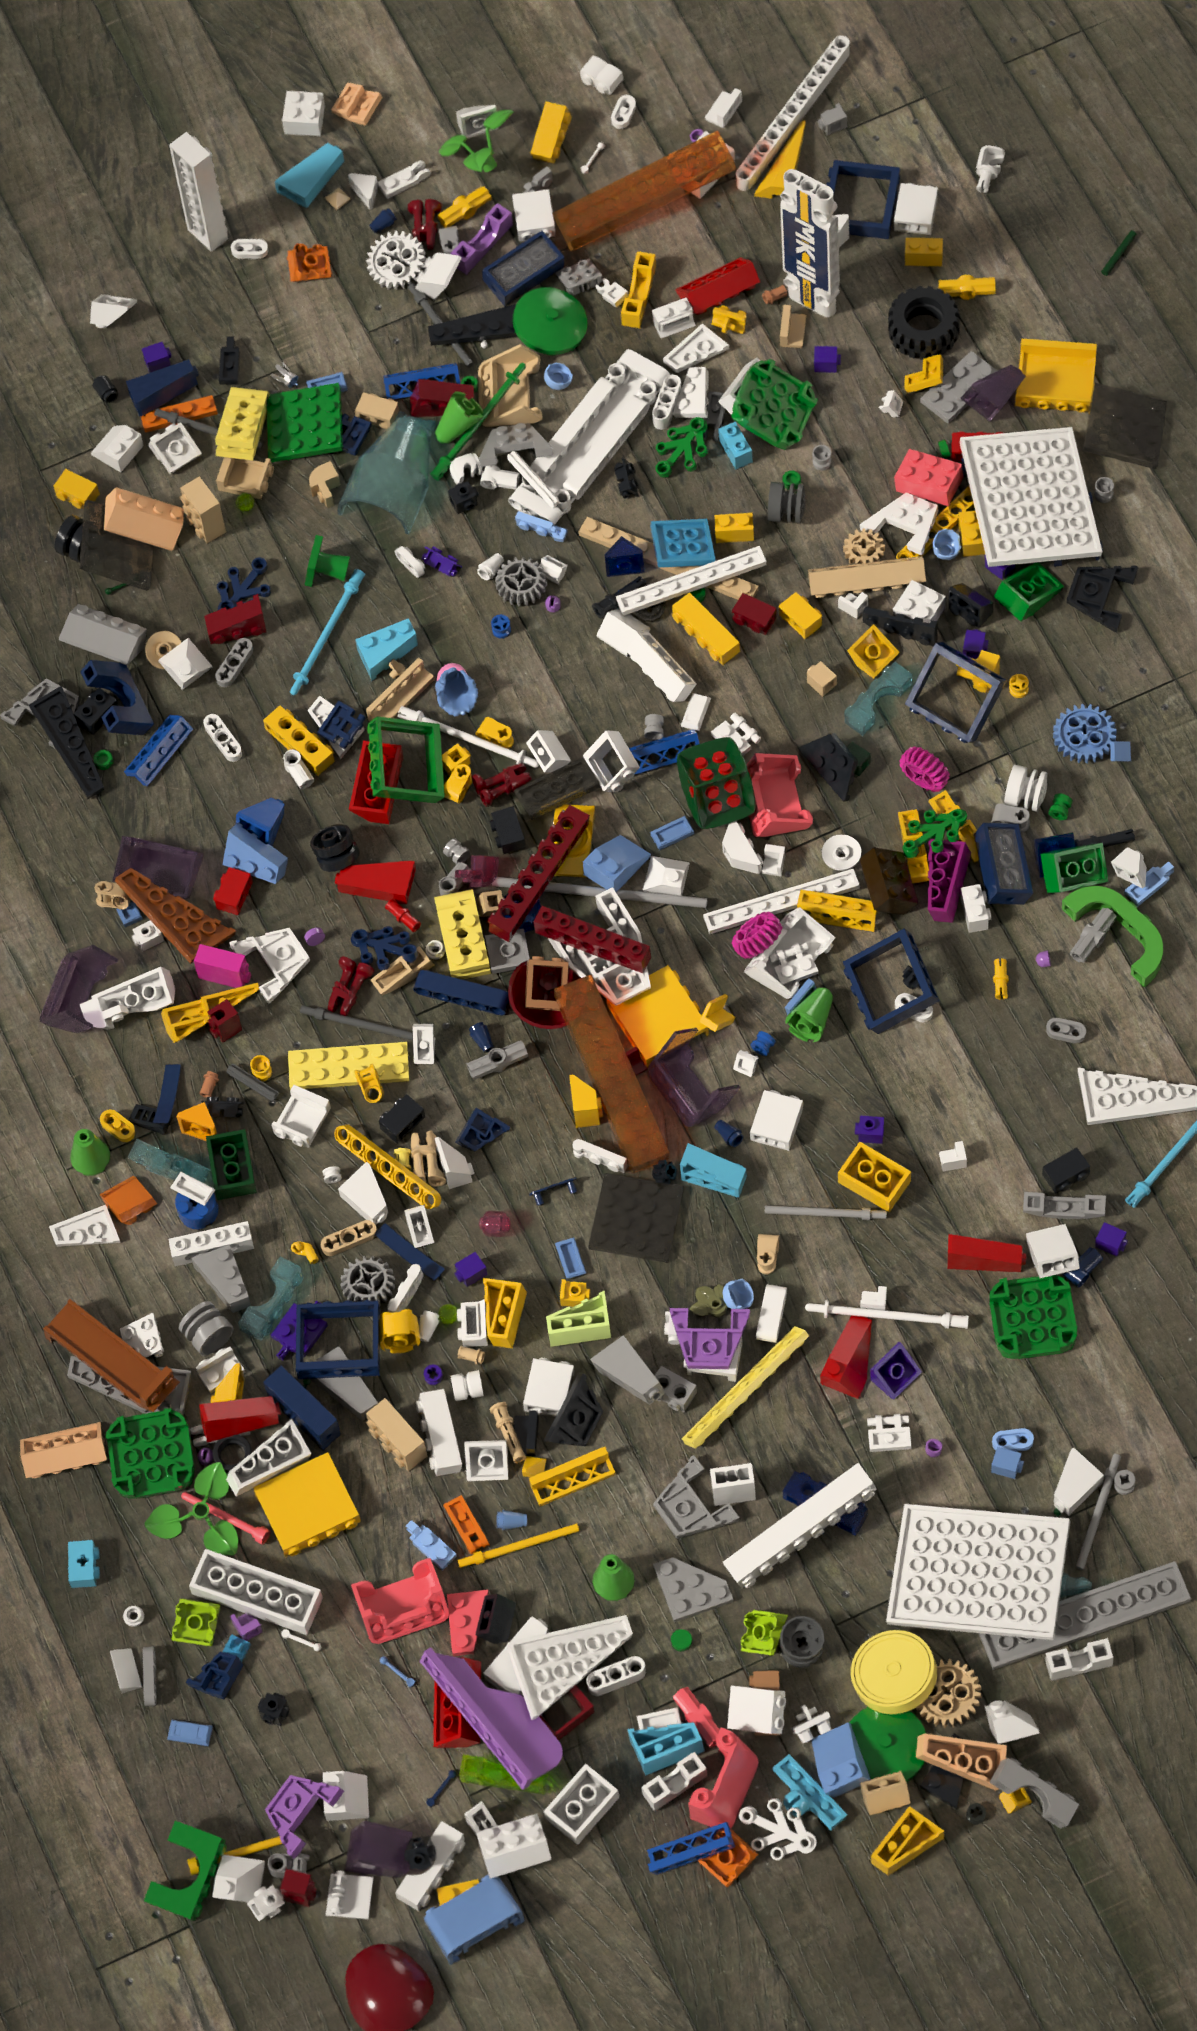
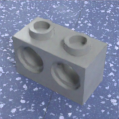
[655,1366,697,1412]

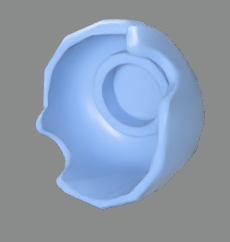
[544,362,573,390]
[932,529,961,560]
[722,1279,754,1309]

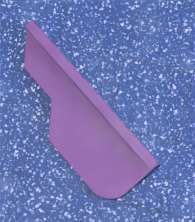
[420,1647,562,1790]

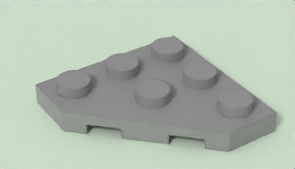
[653,1557,733,1623]

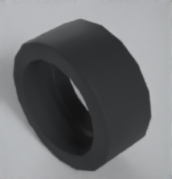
[213,1434,252,1475]

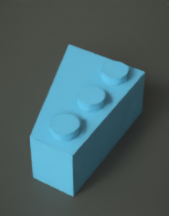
[355,618,418,681]
[680,1143,747,1198]
[627,1722,704,1775]

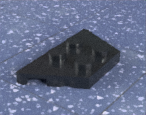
[798,733,858,802]
[544,1373,604,1446]

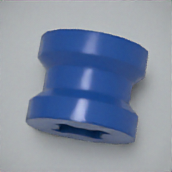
[491,614,511,639]
[750,1031,776,1056]

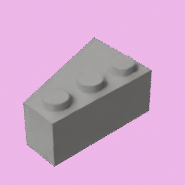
[191,1244,251,1313]

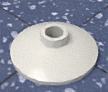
[822,835,861,871]

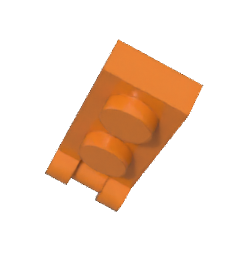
[443,1495,489,1555]

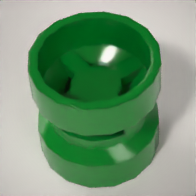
[1048,793,1073,820]

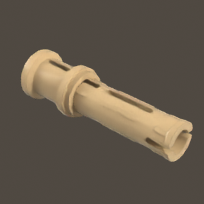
[489,1402,526,1463]

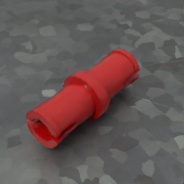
[385,899,421,932]

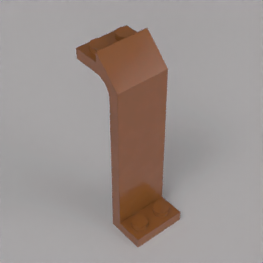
[43,1299,180,1412]

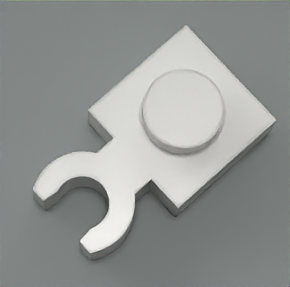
[595,278,629,308]

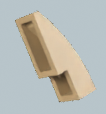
[371,946,434,995]

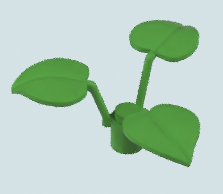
[439,110,514,172]
[144,1462,238,1556]

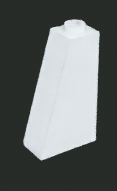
[484,1616,549,1696]

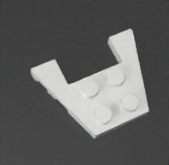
[860,493,939,555]
[229,928,310,1004]

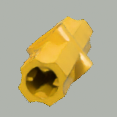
[437,186,492,228]
[938,275,996,300]

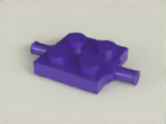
[271,1301,328,1360]

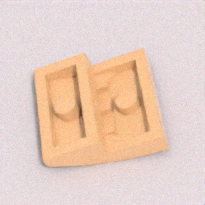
[331,83,382,125]

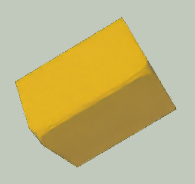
[999,1788,1032,1814]

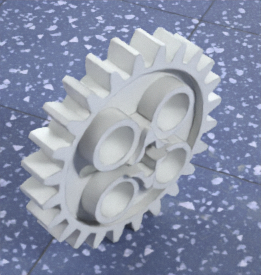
[366,231,426,290]

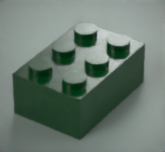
[206,1129,257,1200]

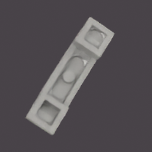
[1023,1192,1106,1219]

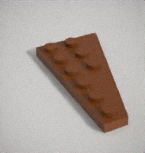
[115,868,236,964]

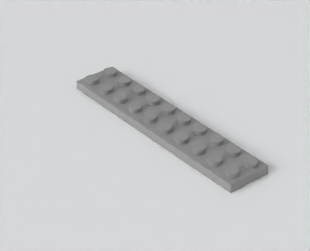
[979,1561,1191,1670]

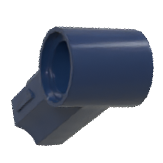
[1062,1247,1103,1288]

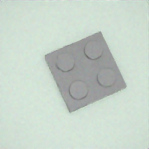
[485,929,529,974]

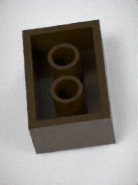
[859,847,918,915]

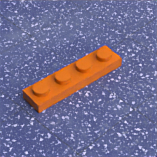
[141,395,217,433]

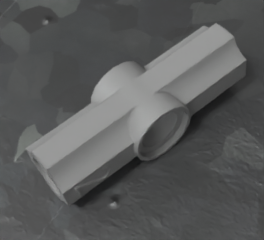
[1070,908,1117,963]
[466,1040,528,1080]

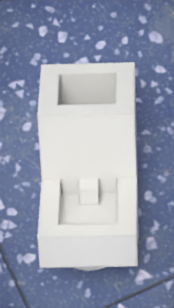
[80,997,129,1029]

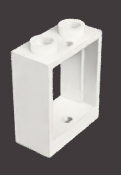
[583,731,640,792]

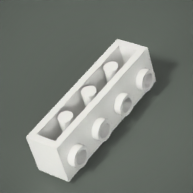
[626,632,696,702]
[416,1389,462,1476]

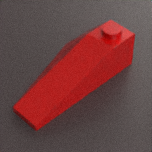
[820,1315,872,1399]

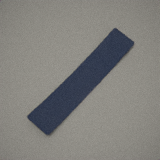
[153,1064,181,1123]
[375,1223,445,1280]

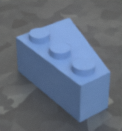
[222,822,288,884]

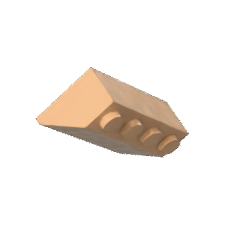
[104,487,184,551]
[20,1422,107,1478]

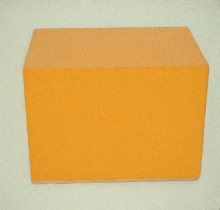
[176,1102,217,1141]

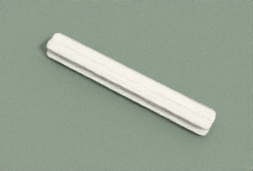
[507,451,559,508]

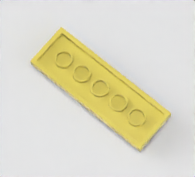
[288,1042,409,1090]

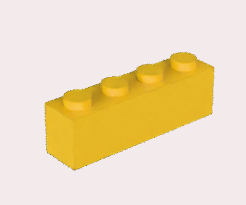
[672,592,740,665]

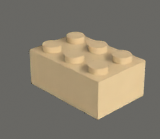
[180,476,226,544]
[366,1398,428,1472]

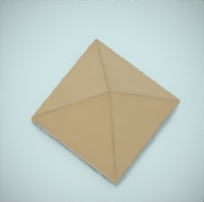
[325,187,351,210]

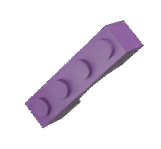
[451,203,513,275]

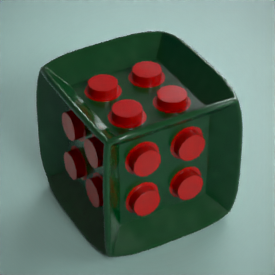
[677,737,756,829]

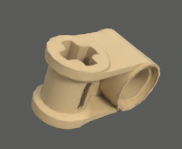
[94,881,131,910]
[757,1234,779,1275]

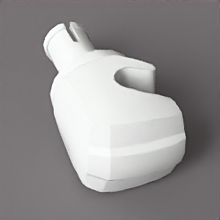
[976,146,1005,193]
[450,453,498,484]

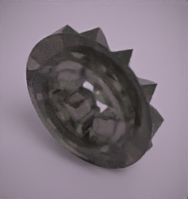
[635,602,665,622]

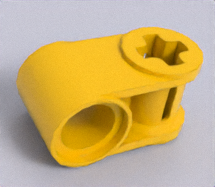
[475,717,514,749]
[444,764,472,804]
[354,1064,384,1103]

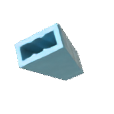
[275,143,344,208]

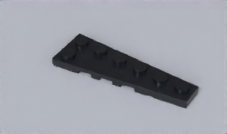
[428,304,518,346]
[29,686,104,799]

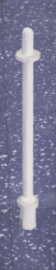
[398,706,539,768]
[805,1300,969,1329]

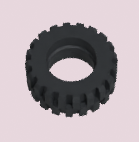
[888,286,960,359]

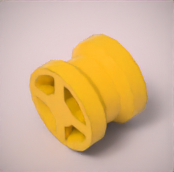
[1009,674,1029,698]

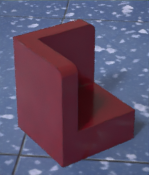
[616,1047,647,1081]

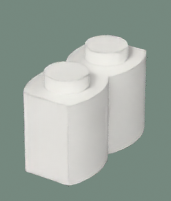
[580,56,623,95]

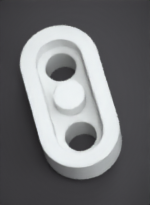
[611,95,636,129]
[231,239,268,259]
[395,546,425,578]
[895,993,933,1023]

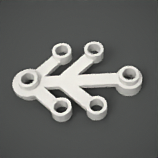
[739,1798,817,1860]

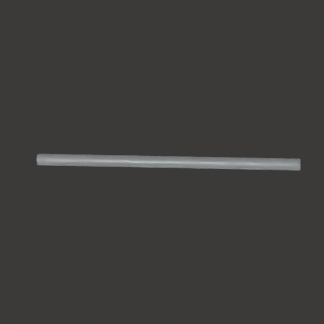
[492,876,708,908]

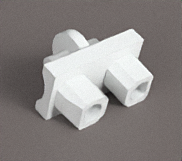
[791,1705,832,1743]

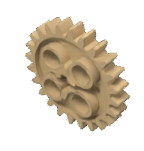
[916,1659,982,1728]

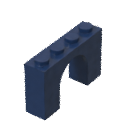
[80,660,154,736]

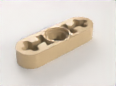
[321,1220,377,1256]

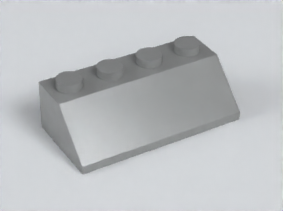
[59,604,147,665]

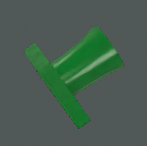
[305,535,350,587]

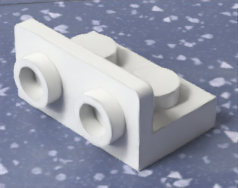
[196,1347,245,1394]

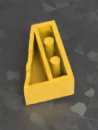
[871,1806,944,1876]

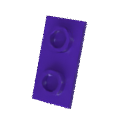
[422,546,462,577]

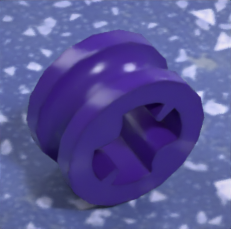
[424,1364,443,1385]

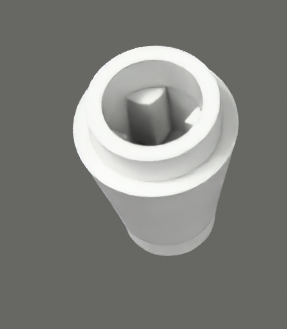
[477,553,504,580]
[419,1311,440,1342]

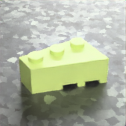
[546,1291,611,1347]

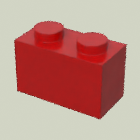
[213,867,253,915]

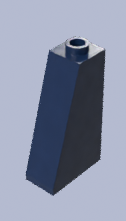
[126,359,199,417]

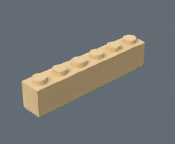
[808,556,926,598]

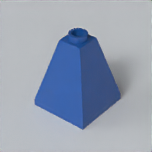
[236,797,285,847]

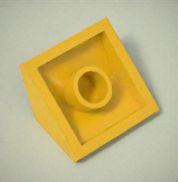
[847,624,900,678]

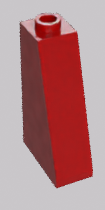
[335,861,416,904]
[947,1234,1026,1272]
[199,1396,281,1443]

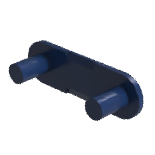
[529,1177,577,1206]

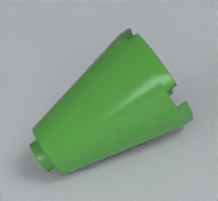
[435,391,484,444]
[785,988,833,1042]
[70,1129,110,1176]
[593,1554,634,1601]

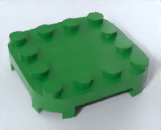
[732,359,818,450]
[989,1275,1077,1359]
[106,1408,195,1499]

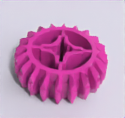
[899,746,950,792]
[732,912,782,959]

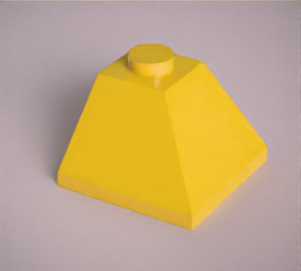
[210,1363,245,1403]

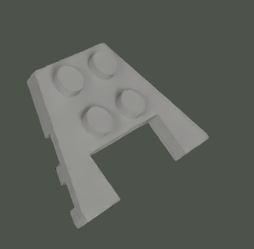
[479,423,553,467]
[0,678,80,749]
[653,1455,740,1538]

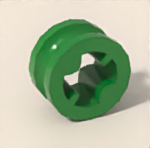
[461,376,478,394]

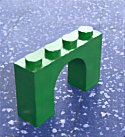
[144,1820,227,1921]

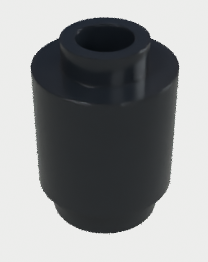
[92,375,118,403]

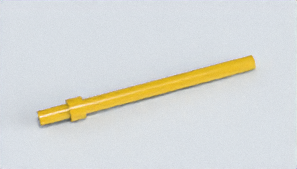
[458,1523,579,1568]

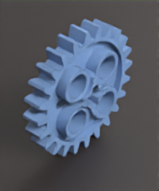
[1053,704,1117,764]

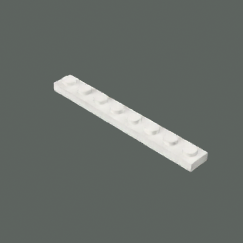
[616,546,767,616]
[703,869,860,934]

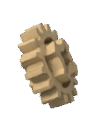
[843,528,885,564]

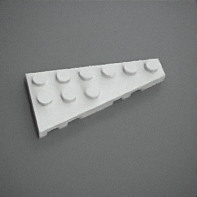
[1077,1068,1197,1125]

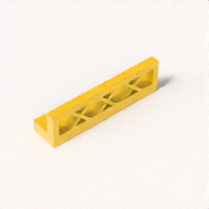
[797,889,877,932]
[529,1446,616,1507]

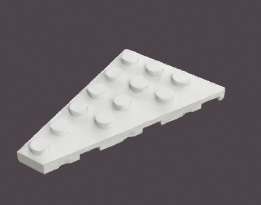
[507,1615,633,1720]

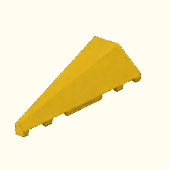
[755,121,806,199]
[161,983,259,1043]

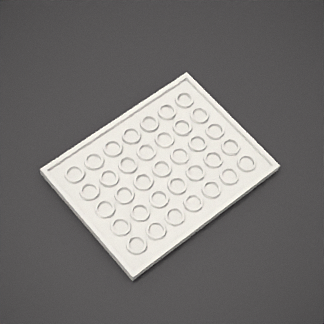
[960,427,1102,567]
[886,1504,1070,1640]

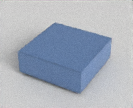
[1110,741,1131,762]
[116,901,143,927]

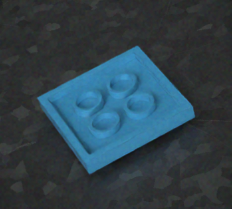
[650,519,715,568]

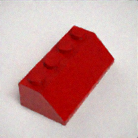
[675,257,760,315]
[349,741,403,824]
[433,1656,482,1748]

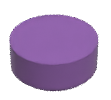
[304,928,325,946]

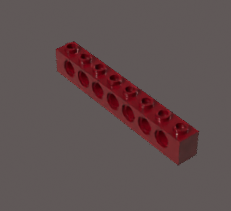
[488,804,590,942]

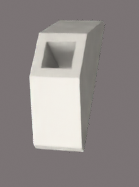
[722,821,763,874]

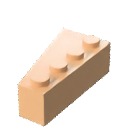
[916,1734,1007,1791]

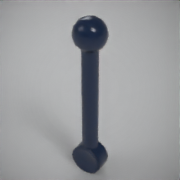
[426,1770,457,1807]

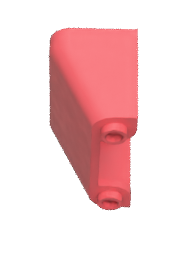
[746,753,813,837]
[351,1558,449,1644]
[689,1727,759,1831]

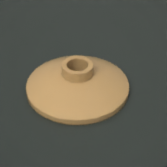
[145,631,181,669]

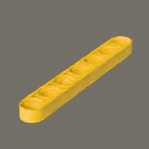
[896,485,974,559]
[334,1124,441,1209]

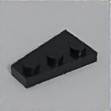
[920,1733,964,1810]

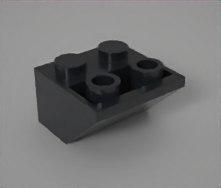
[949,583,994,628]

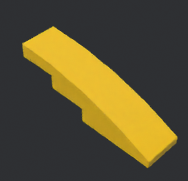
[928,790,979,863]
[898,809,929,883]

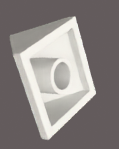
[597,608,651,657]
[465,1440,508,1481]

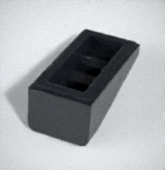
[128,1104,173,1135]

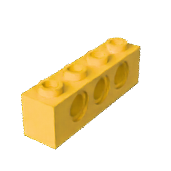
[263,706,335,776]

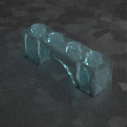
[844,662,913,736]
[238,1257,303,1341]

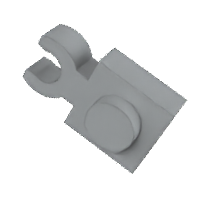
[524,166,553,193]

